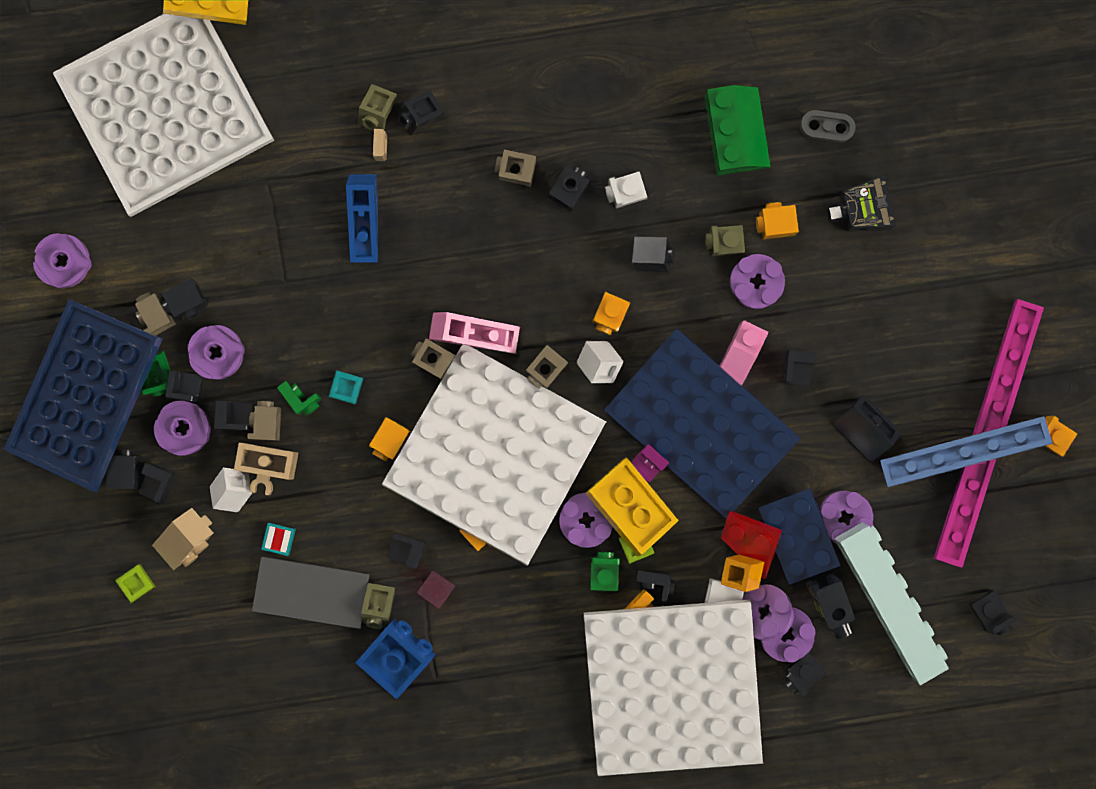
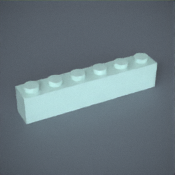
[834,522,949,685]

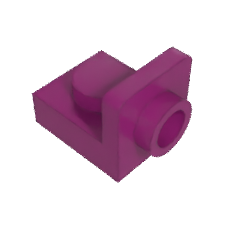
[631,444,669,482]

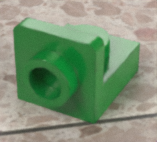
[277,381,321,416]
[590,552,620,591]

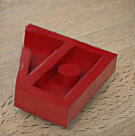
[721,511,782,579]

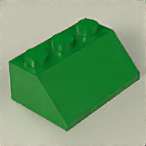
[704,85,771,176]

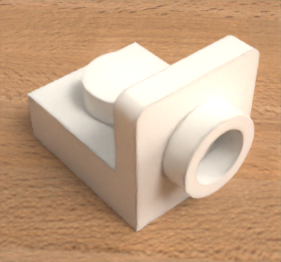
[605,172,647,208]

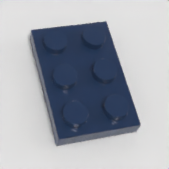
[759,488,841,584]

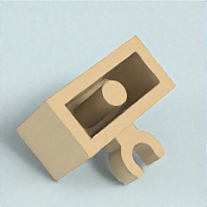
[234,443,299,495]
[152,508,213,570]

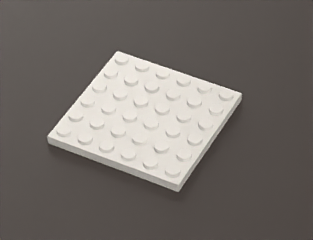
[53,14,274,217]
[382,345,606,566]
[584,599,763,776]

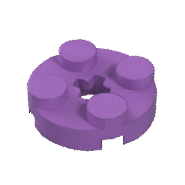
[33,234,91,289]
[729,254,785,309]
[188,325,245,380]
[154,401,211,455]
[820,491,873,544]
[559,493,613,548]
[742,585,794,641]
[760,607,815,662]

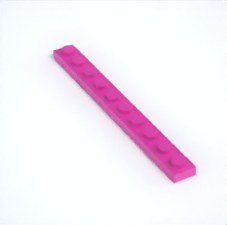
[933,299,1044,567]

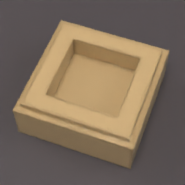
[373,129,387,161]

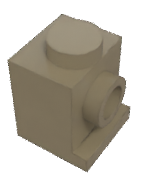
[495,150,536,187]
[135,293,176,336]
[411,339,455,380]
[526,345,568,389]
[248,401,281,441]

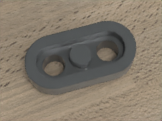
[800,110,856,143]

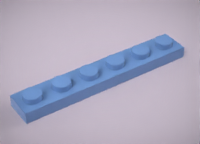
[880,416,1052,487]

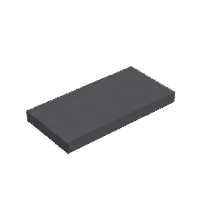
[252,556,370,629]

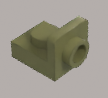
[358,84,397,130]
[705,225,745,256]
[361,583,395,629]

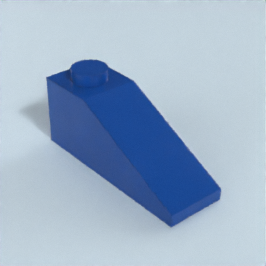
[346,174,378,262]

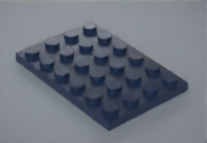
[4,299,163,492]
[604,328,801,519]

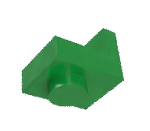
[141,351,170,396]

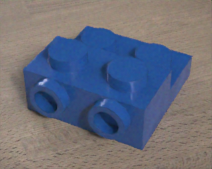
[356,618,436,699]

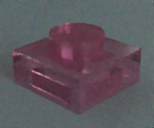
[417,570,456,609]

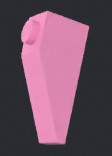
[429,312,520,354]
[720,320,768,385]

